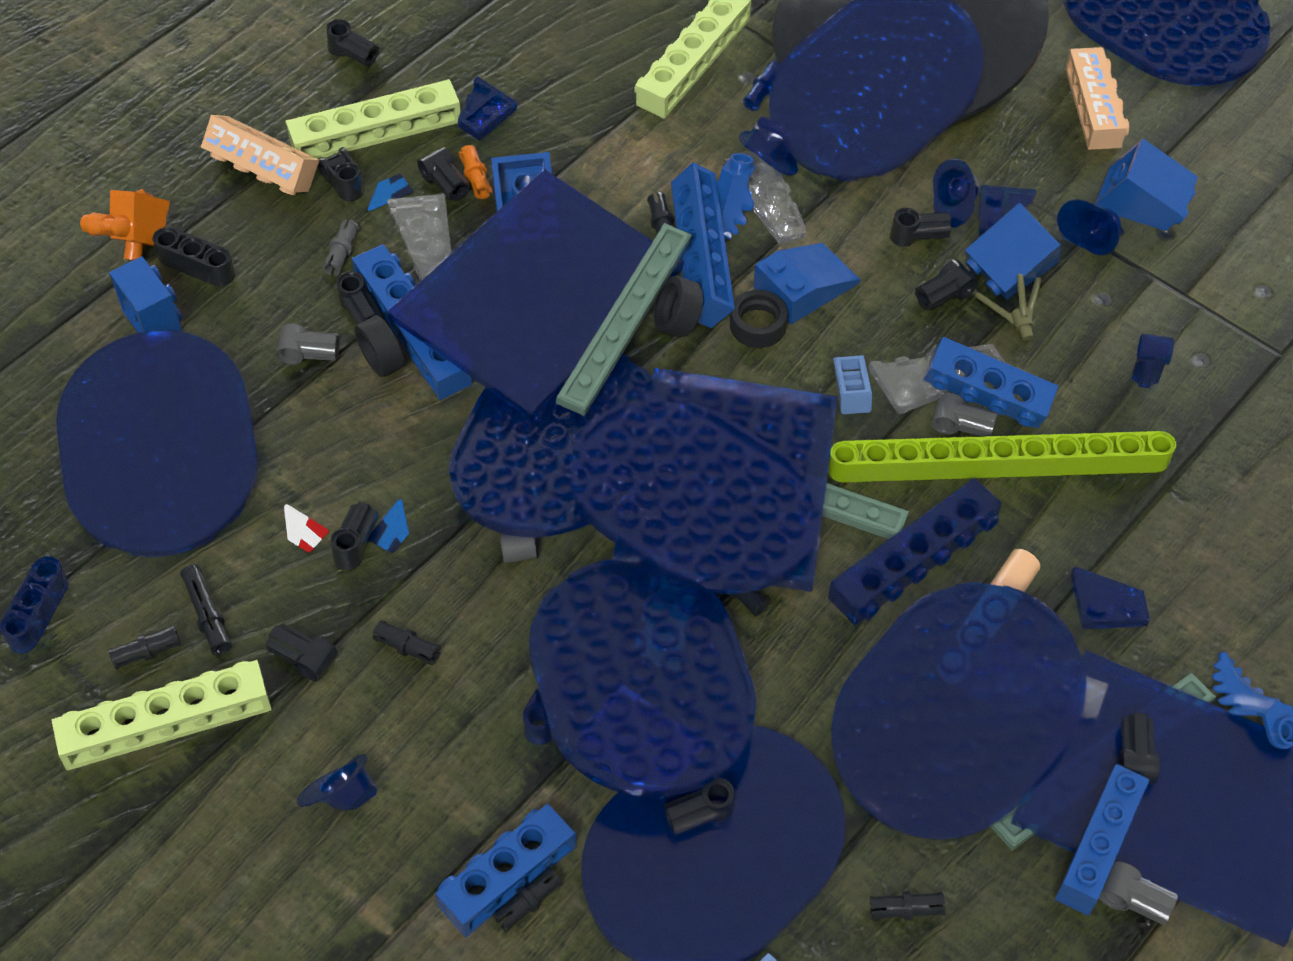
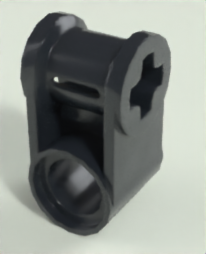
[317,147,364,201]

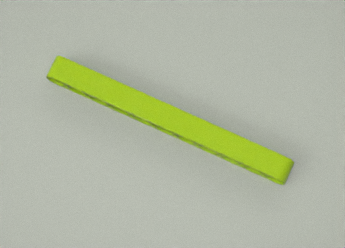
[828,431,1176,482]

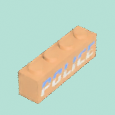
[1065,47,1129,150]
[201,115,319,195]

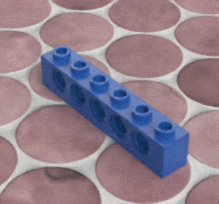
[671,162,735,328]
[352,244,474,400]

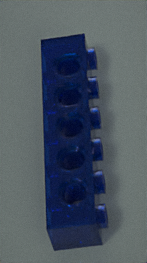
[828,478,1002,626]

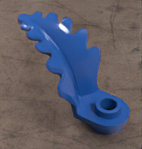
[716,153,755,240]
[1212,652,1293,749]

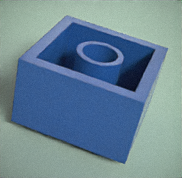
[109,256,183,350]

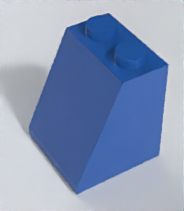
[1093,138,1198,231]
[965,202,1060,300]

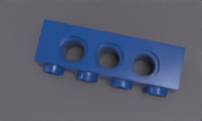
[923,337,1058,429]
[1055,764,1150,916]
[435,803,576,938]

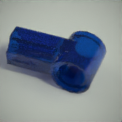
[1132,333,1174,388]

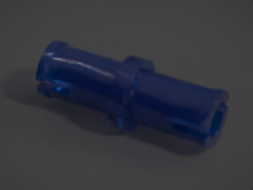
[743,60,784,111]

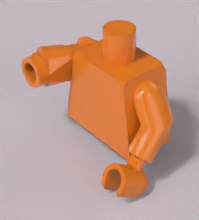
[80,189,170,261]

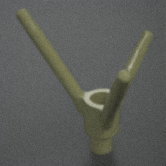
[975,274,1041,341]

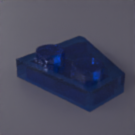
[458,76,517,140]
[978,185,1036,236]
[1071,567,1150,629]

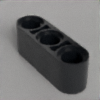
[153,227,235,287]

